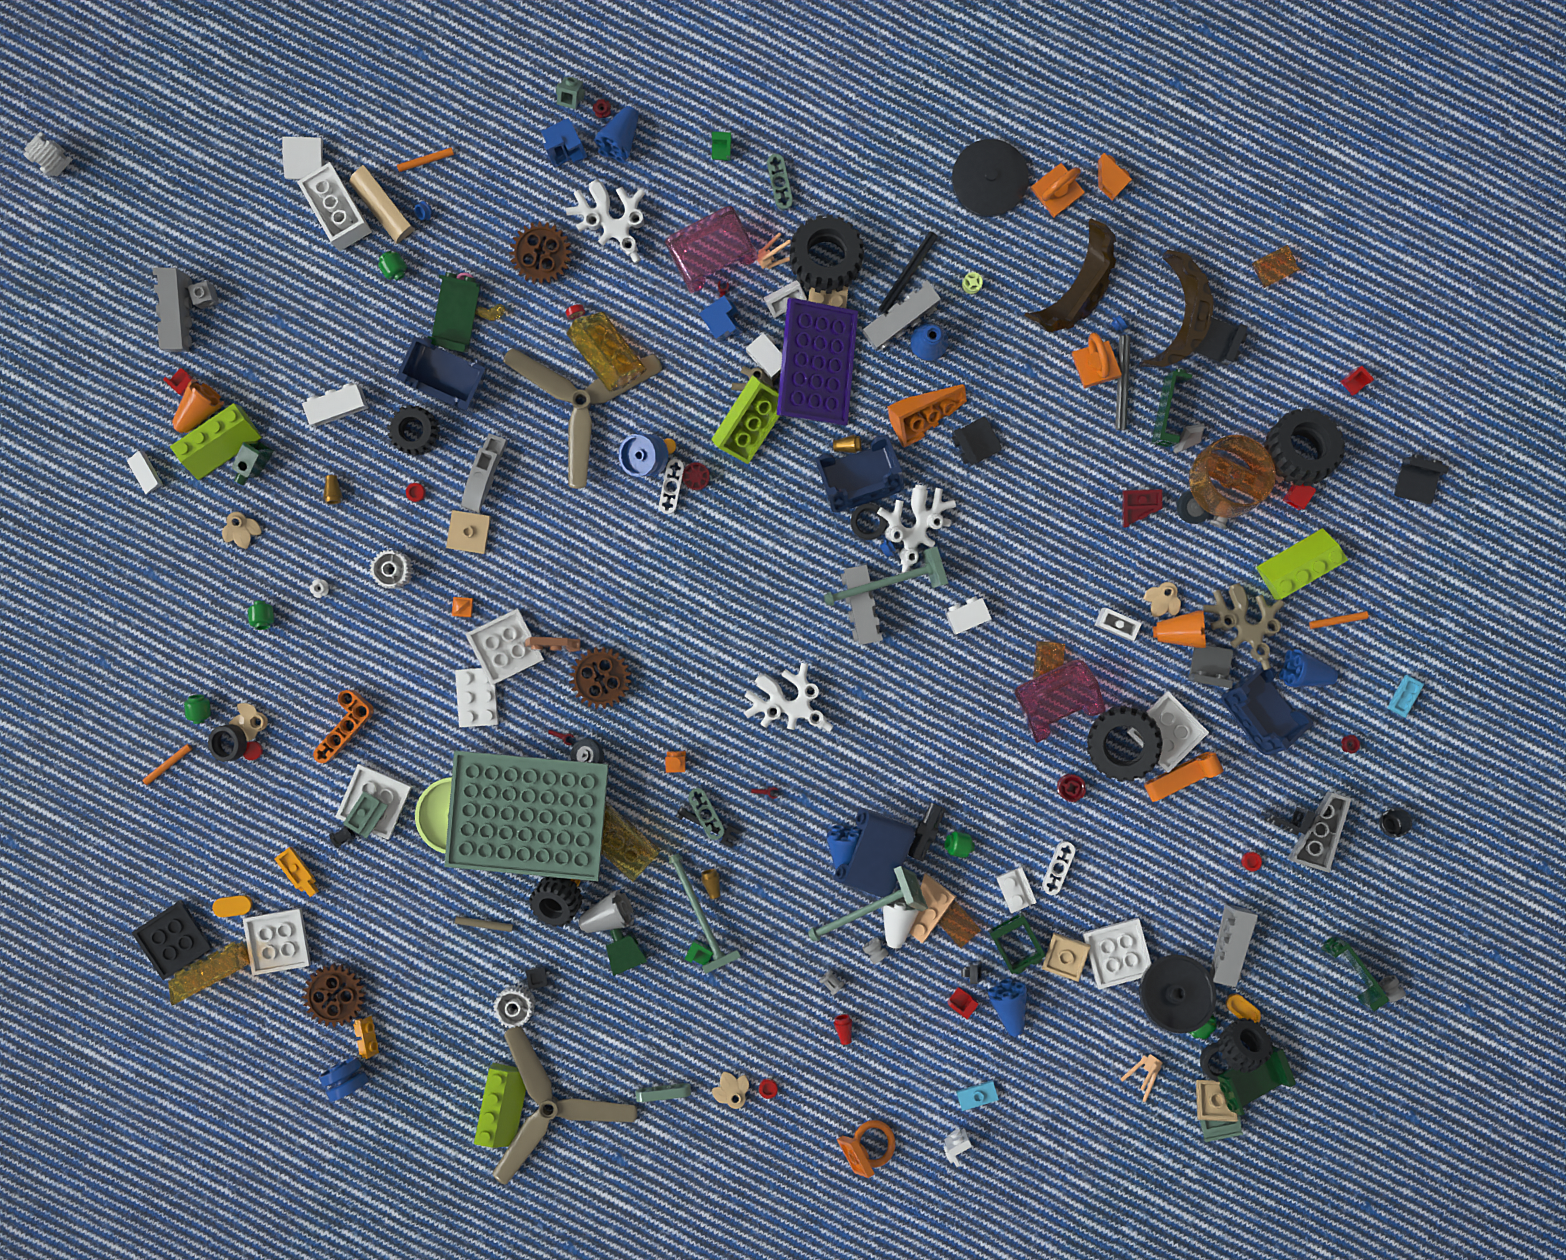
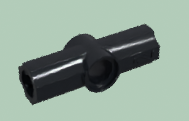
[907,802,946,862]

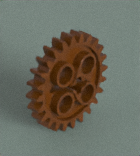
[509,221,573,285]
[569,647,632,709]
[302,963,366,1027]

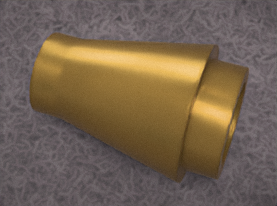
[833,434,861,454]
[323,475,343,504]
[701,869,721,899]

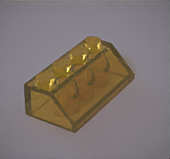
[566,312,647,392]
[601,801,661,882]
[168,941,250,1006]

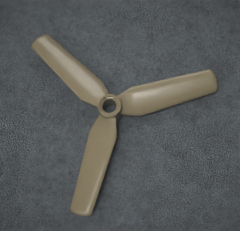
[503,348,662,489]
[492,1026,637,1185]

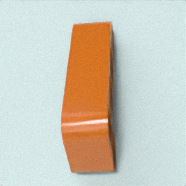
[313,689,374,763]
[1143,751,1224,802]

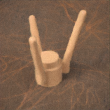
[755,233,791,269]
[1121,1054,1163,1102]

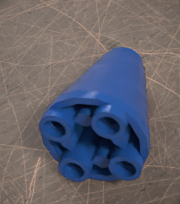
[594,106,639,163]
[910,323,948,361]
[1279,649,1338,688]
[827,825,862,870]
[988,979,1027,1036]

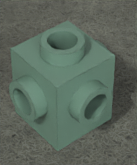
[556,77,585,109]

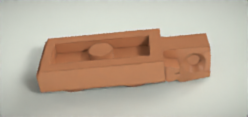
[525,637,580,652]

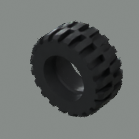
[789,215,864,294]
[1264,408,1345,486]
[1087,705,1163,782]

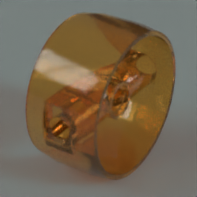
[1189,435,1276,518]

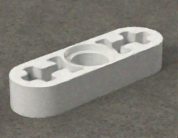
[659,459,684,514]
[1042,841,1075,895]

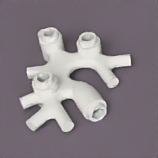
[566,179,645,263]
[877,484,956,573]
[744,663,833,732]

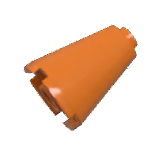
[172,379,224,433]
[1153,610,1206,648]

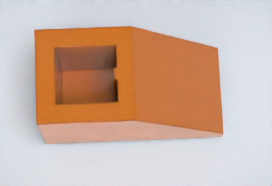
[1098,153,1132,201]

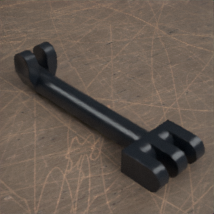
[675,806,740,848]

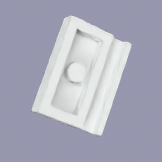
[996,867,1037,913]

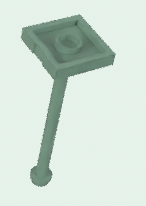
[824,546,948,606]
[669,853,741,974]
[808,866,928,942]

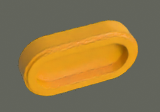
[212,895,253,917]
[1226,993,1261,1023]

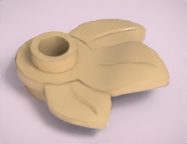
[222,512,262,549]
[1143,582,1181,617]
[229,703,268,741]
[712,1072,749,1109]

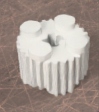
[23,131,73,177]
[369,550,413,589]
[493,985,535,1028]

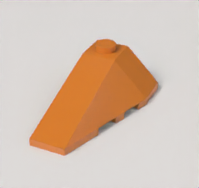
[887,384,967,448]

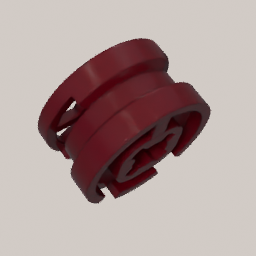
[682,462,710,491]
[1057,774,1086,802]

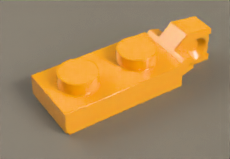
[274,846,319,897]

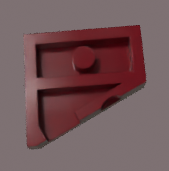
[1122,489,1162,528]

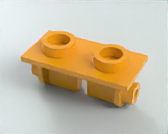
[353,1016,379,1059]

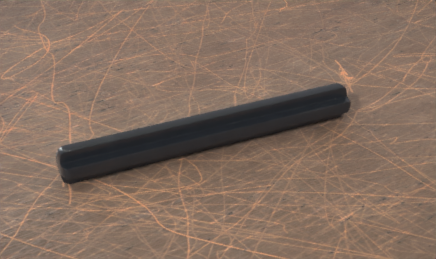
[878,231,938,314]

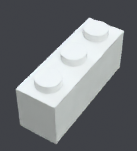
[302,383,368,427]

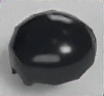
[1379,808,1412,838]

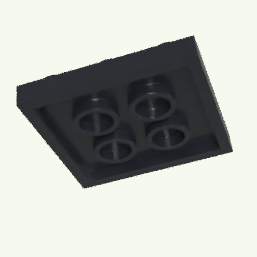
[131,900,213,980]

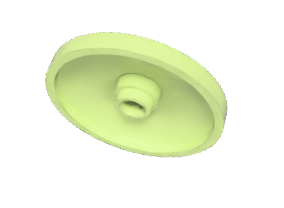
[415,777,452,854]

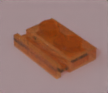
[1252,245,1300,288]
[1033,641,1065,682]
[938,900,981,948]

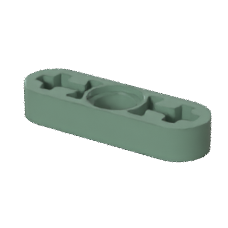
[767,154,793,211]
[688,788,724,841]
[635,1083,691,1102]

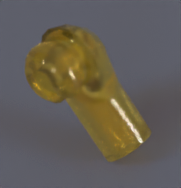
[476,304,505,321]

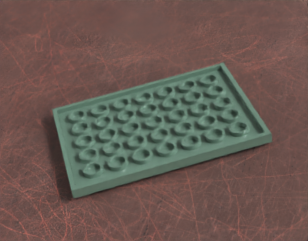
[444,750,609,881]

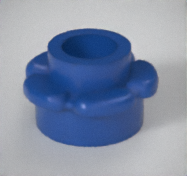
[415,201,432,220]
[1111,315,1128,332]
[880,540,897,558]

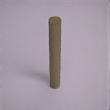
[455,916,513,932]

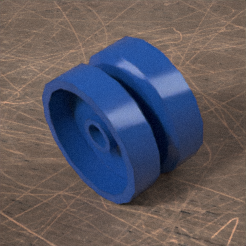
[618,434,669,477]
[318,1056,369,1102]

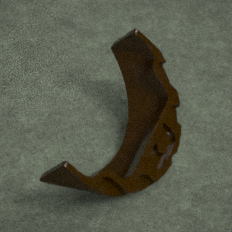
[1024,218,1116,332]
[1139,250,1213,368]

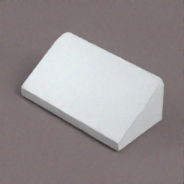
[763,280,807,318]
[127,451,163,494]

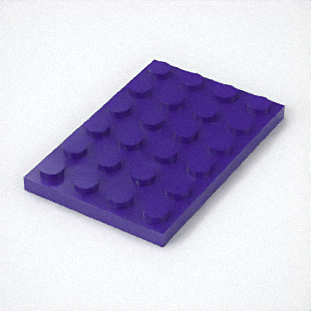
[777,298,858,426]

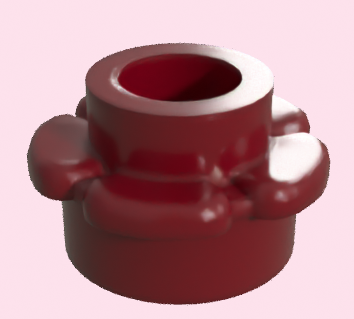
[593,99,612,118]
[1341,735,1360,754]

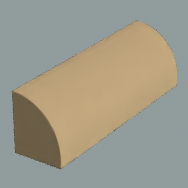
[349,165,415,244]

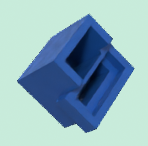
[541,118,587,168]
[699,295,744,341]

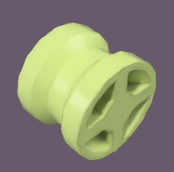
[962,272,983,294]

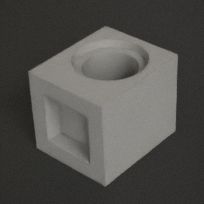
[188,281,220,309]

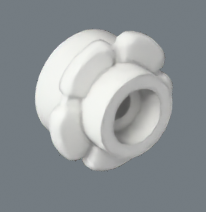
[310,579,329,598]

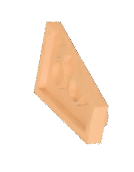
[909,873,957,943]

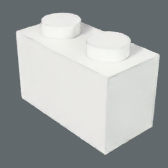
[746,333,783,380]
[945,596,991,634]
[1094,608,1142,641]

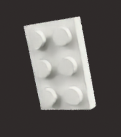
[455,668,499,727]

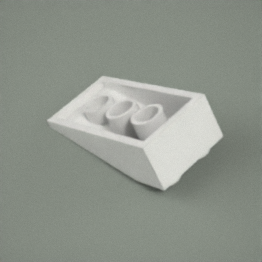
[297,162,372,252]

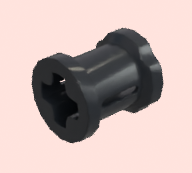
[329,825,355,848]

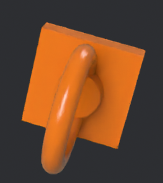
[1030,163,1085,218]
[1072,333,1122,389]
[836,1120,896,1178]

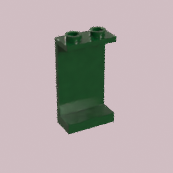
[427,272,481,352]
[1151,369,1193,448]
[1321,937,1390,1012]
[1217,1046,1296,1115]

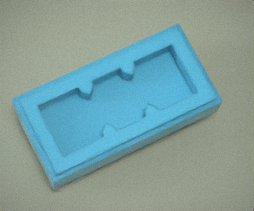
[1387,675,1424,718]
[956,1080,999,1111]

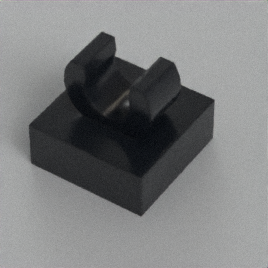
[961,961,982,984]

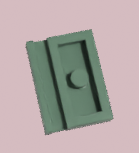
[343,791,389,839]
[1200,1114,1243,1142]

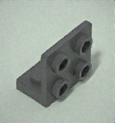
[1188,645,1233,688]

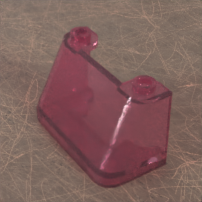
[665,206,759,294]
[1014,660,1106,743]

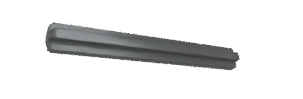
[1115,335,1131,431]

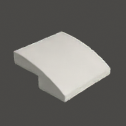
[282,137,325,180]

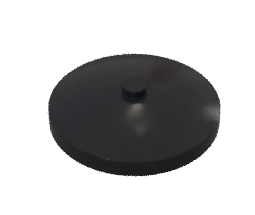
[951,139,1029,217]
[1139,954,1216,1034]

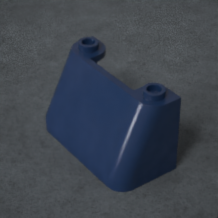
[395,336,487,414]
[815,434,904,513]
[1221,664,1314,756]
[833,807,914,898]

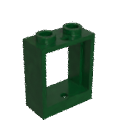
[988,913,1046,974]

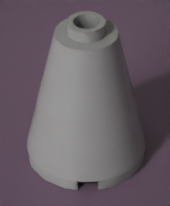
[578,889,634,933]

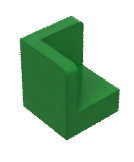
[712,132,732,161]
[685,939,714,965]

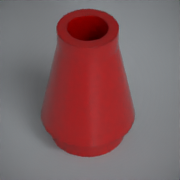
[833,1014,852,1045]

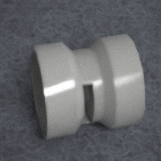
[862,937,889,964]
[1378,975,1406,1002]

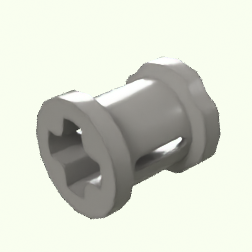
[1210,505,1233,530]
[819,969,845,995]

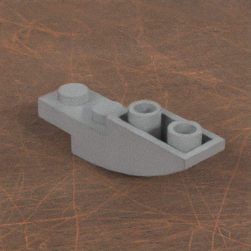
[461,433,508,513]

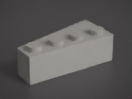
[153,268,192,352]
[862,280,941,351]
[841,565,883,645]
[1287,791,1352,872]
[1210,904,1258,987]

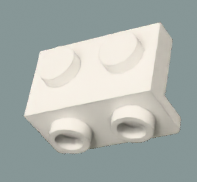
[944,1129,972,1167]

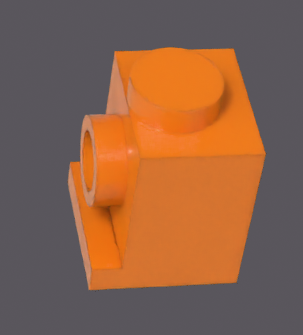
[665,751,686,773]

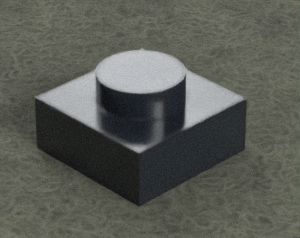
[525,966,549,989]

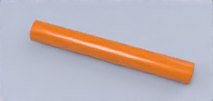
[397,147,454,172]
[1309,611,1369,629]
[143,743,193,785]

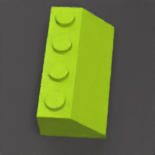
[711,375,780,464]
[170,403,262,480]
[1256,528,1348,600]
[474,1063,526,1148]

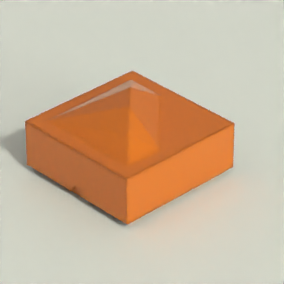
[452,597,474,617]

